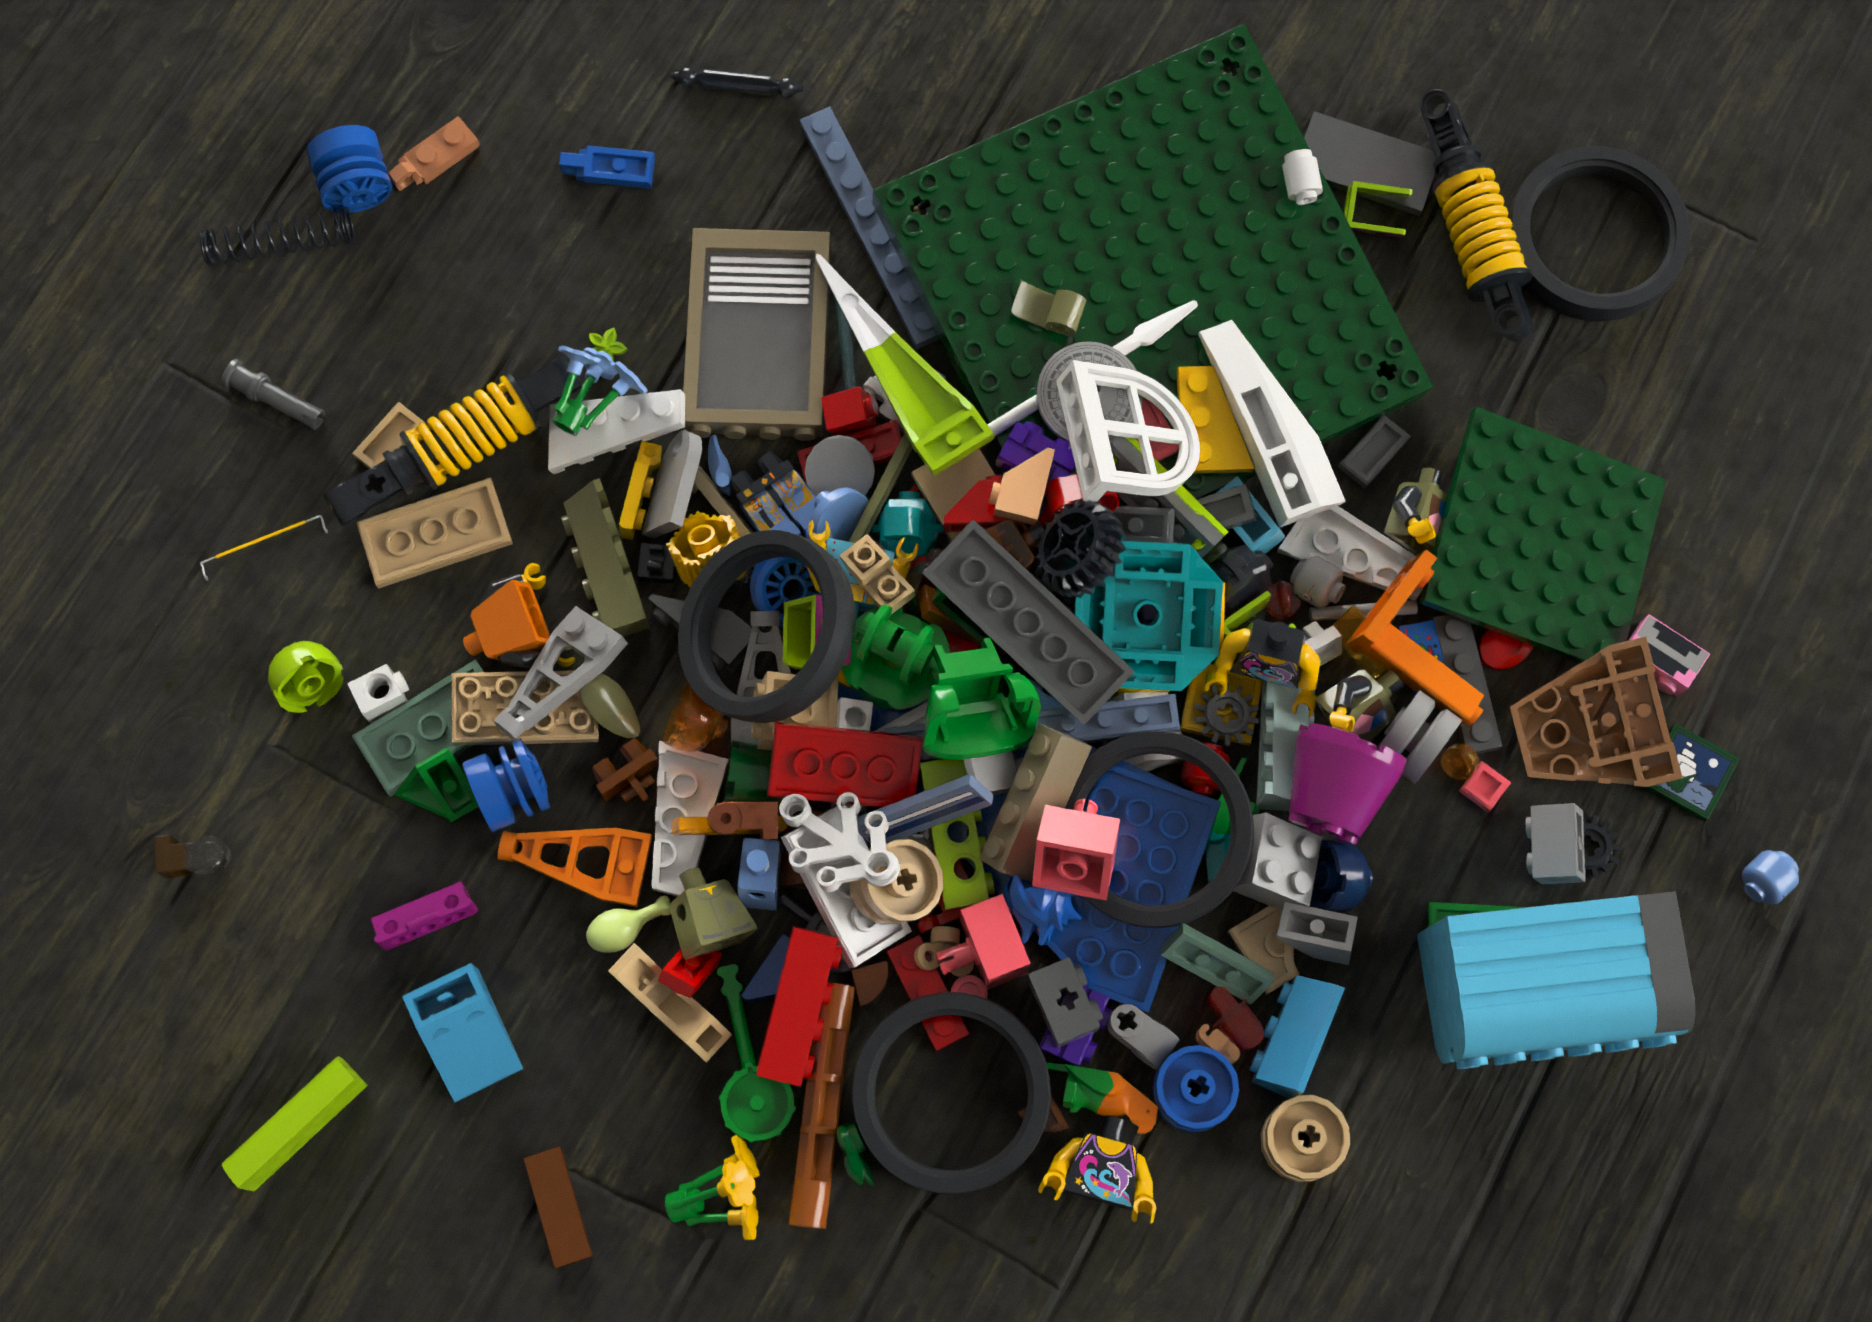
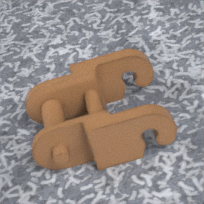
[1195,1024,1240,1065]

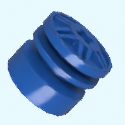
[307,125,392,213]
[463,738,551,832]

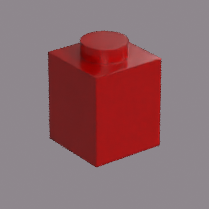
[821,386,879,436]

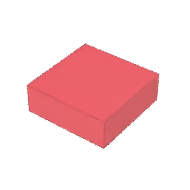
[1459,761,1511,813]

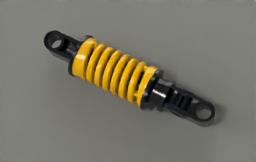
[1420,89,1533,342]
[323,356,582,526]

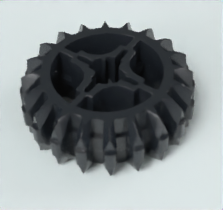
[1033,499,1127,598]

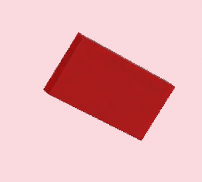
[767,721,923,807]

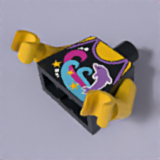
[1205,619,1320,717]
[1038,1115,1156,1224]

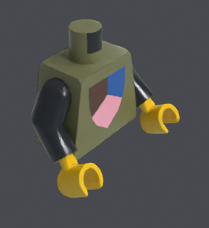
[1384,468,1448,555]
[1315,670,1404,744]

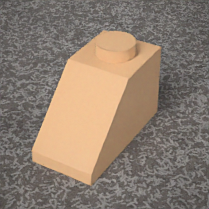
[989,448,1055,525]

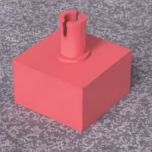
[1032,799,1120,900]
[935,894,1030,990]

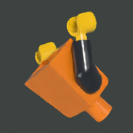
[463,563,575,668]

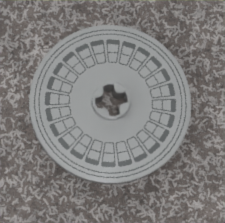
[1036,342,1143,444]

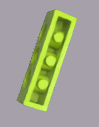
[920,759,995,910]

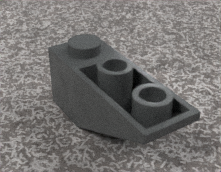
[648,595,752,673]

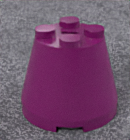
[1288,723,1407,846]

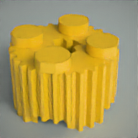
[667,511,747,587]

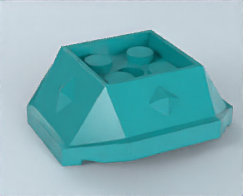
[1074,541,1223,691]

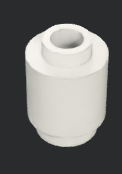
[1282,149,1323,205]

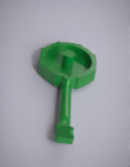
[717,964,796,1143]

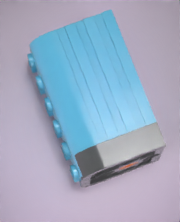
[1417,891,1695,1069]

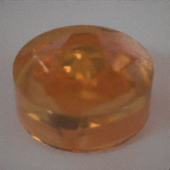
[1441,743,1480,780]

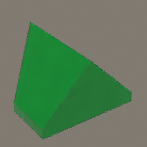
[394,747,479,822]

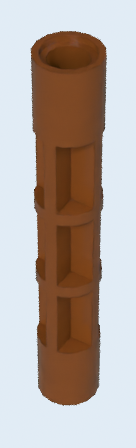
[789,983,855,1229]

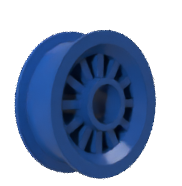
[750,557,821,628]

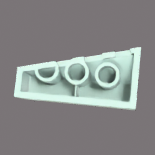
[1256,681,1315,811]

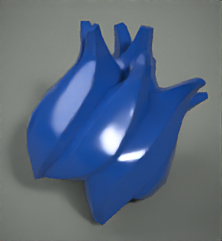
[1003,875,1082,946]

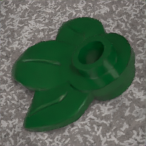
[837,1122,875,1186]

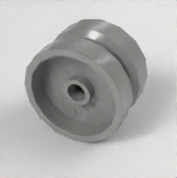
[1376,690,1462,784]

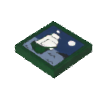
[1643,723,1740,822]

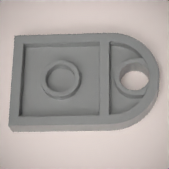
[641,430,702,539]

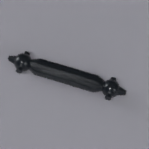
[671,67,804,98]

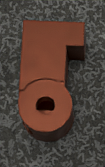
[707,802,778,839]

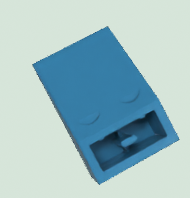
[402,963,523,1102]

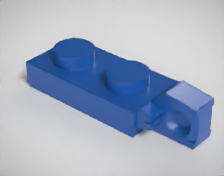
[559,145,656,189]

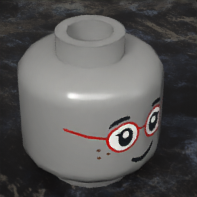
[1290,556,1346,608]

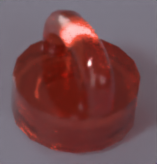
[1266,580,1301,619]

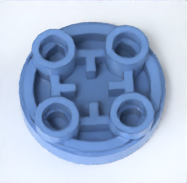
[805,487,869,543]

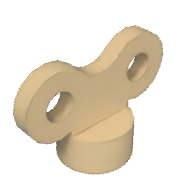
[914,926,974,977]

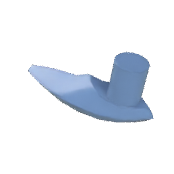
[708,435,732,497]

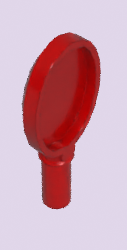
[1478,630,1533,670]

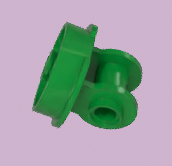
[842,604,950,710]

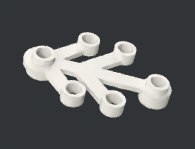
[779,792,900,892]

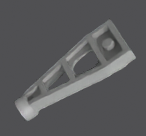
[493,606,628,740]
[731,611,792,744]

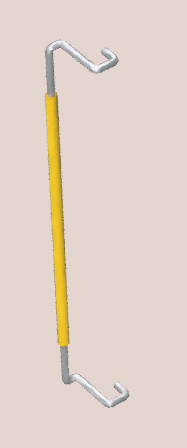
[200,515,328,581]

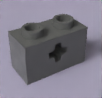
[1027,957,1103,1048]

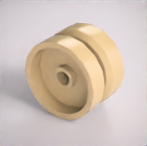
[849,840,943,925]
[1260,1095,1350,1182]

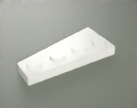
[548,389,685,474]

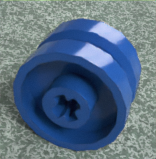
[1152,1045,1239,1133]

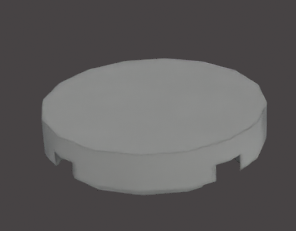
[805,435,875,497]

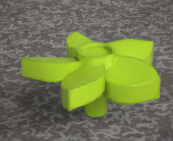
[589,328,628,362]

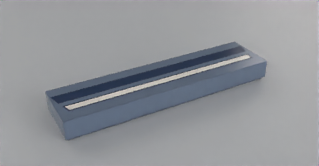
[857,774,993,843]

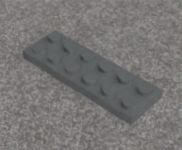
[923,520,1135,725]

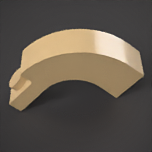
[608,943,732,1063]

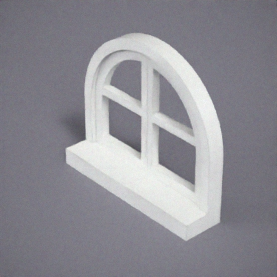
[1056,360,1200,502]

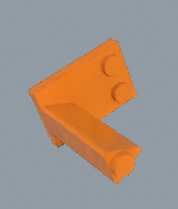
[1345,550,1484,726]

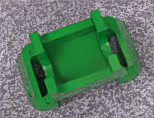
[923,637,1041,760]

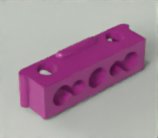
[371,881,478,951]

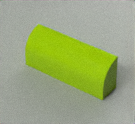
[222,1056,368,1192]

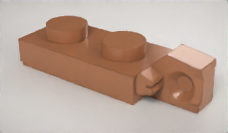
[388,116,480,191]

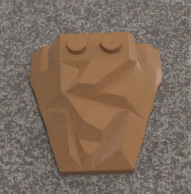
[1510,636,1683,787]

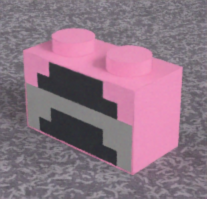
[1628,614,1710,697]

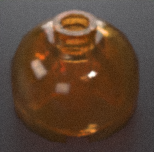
[663,681,728,752]

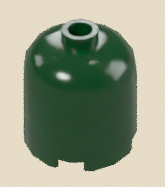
[724,740,784,816]

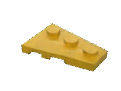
[1176,366,1255,474]

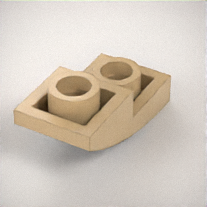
[839,534,915,615]

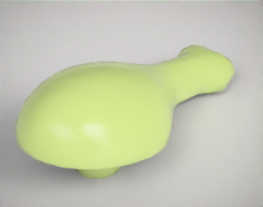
[586,895,671,953]

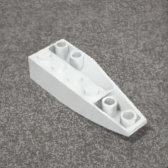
[1199,320,1346,528]

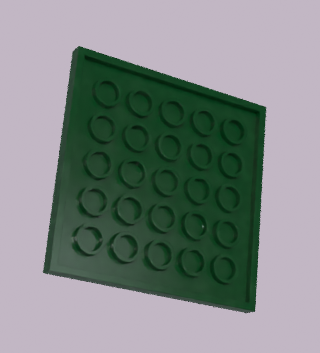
[1419,407,1666,663]

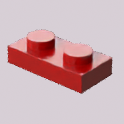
[658,949,723,998]

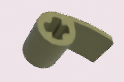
[1011,281,1086,336]

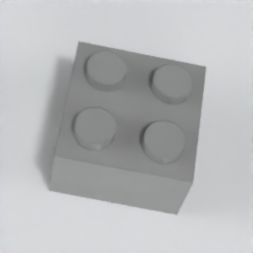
[1233,813,1322,910]

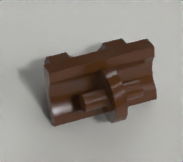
[592,738,659,803]

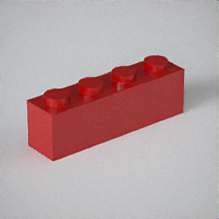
[756,926,843,1087]

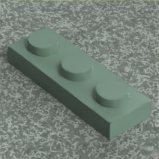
[1161,923,1274,1004]

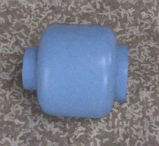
[1742,850,1799,904]

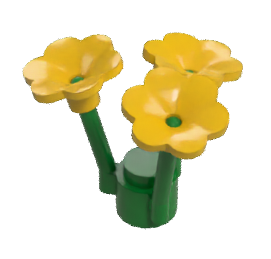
[665,1135,760,1240]

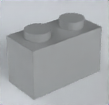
[1526,803,1585,884]

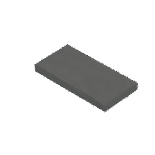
[1304,111,1437,216]

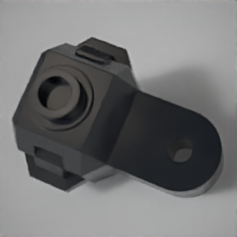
[1202,541,1273,617]

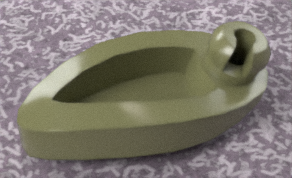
[579,673,640,738]

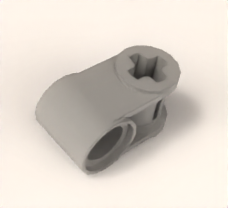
[1107,1004,1179,1070]

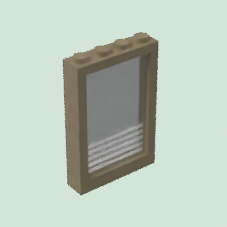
[683,228,831,441]

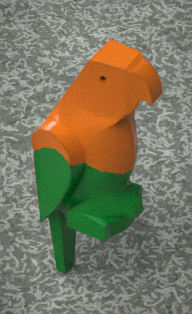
[1046,1062,1159,1134]

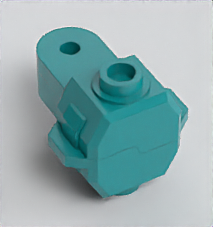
[872,491,945,563]

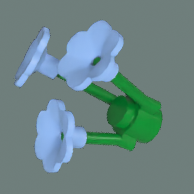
[553,345,648,436]

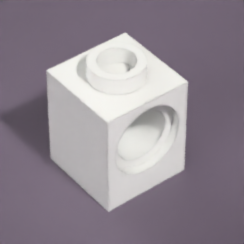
[347,664,409,723]

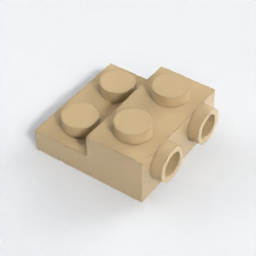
[751,671,838,751]

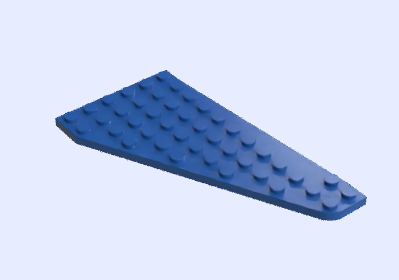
[838,683,1222,1012]

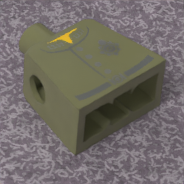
[670,867,758,960]

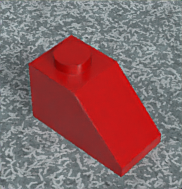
[943,475,1017,533]

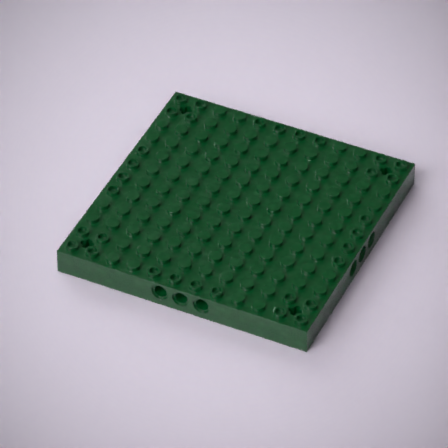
[872,24,1433,506]

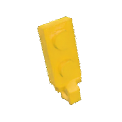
[619,441,662,540]

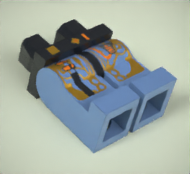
[730,451,816,538]

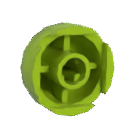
[268,641,344,713]

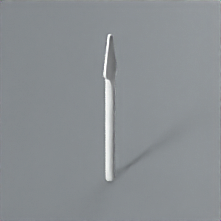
[987,301,1198,437]

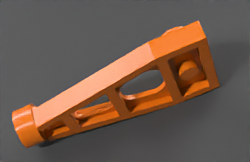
[498,828,652,907]

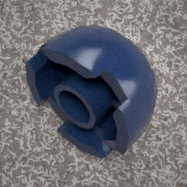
[1310,840,1373,913]

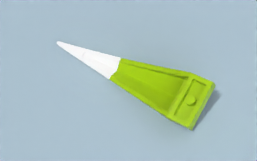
[816,254,994,476]

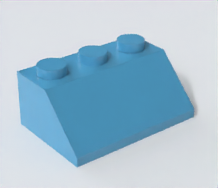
[1249,975,1345,1099]

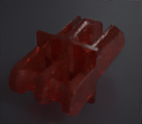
[1207,987,1264,1052]

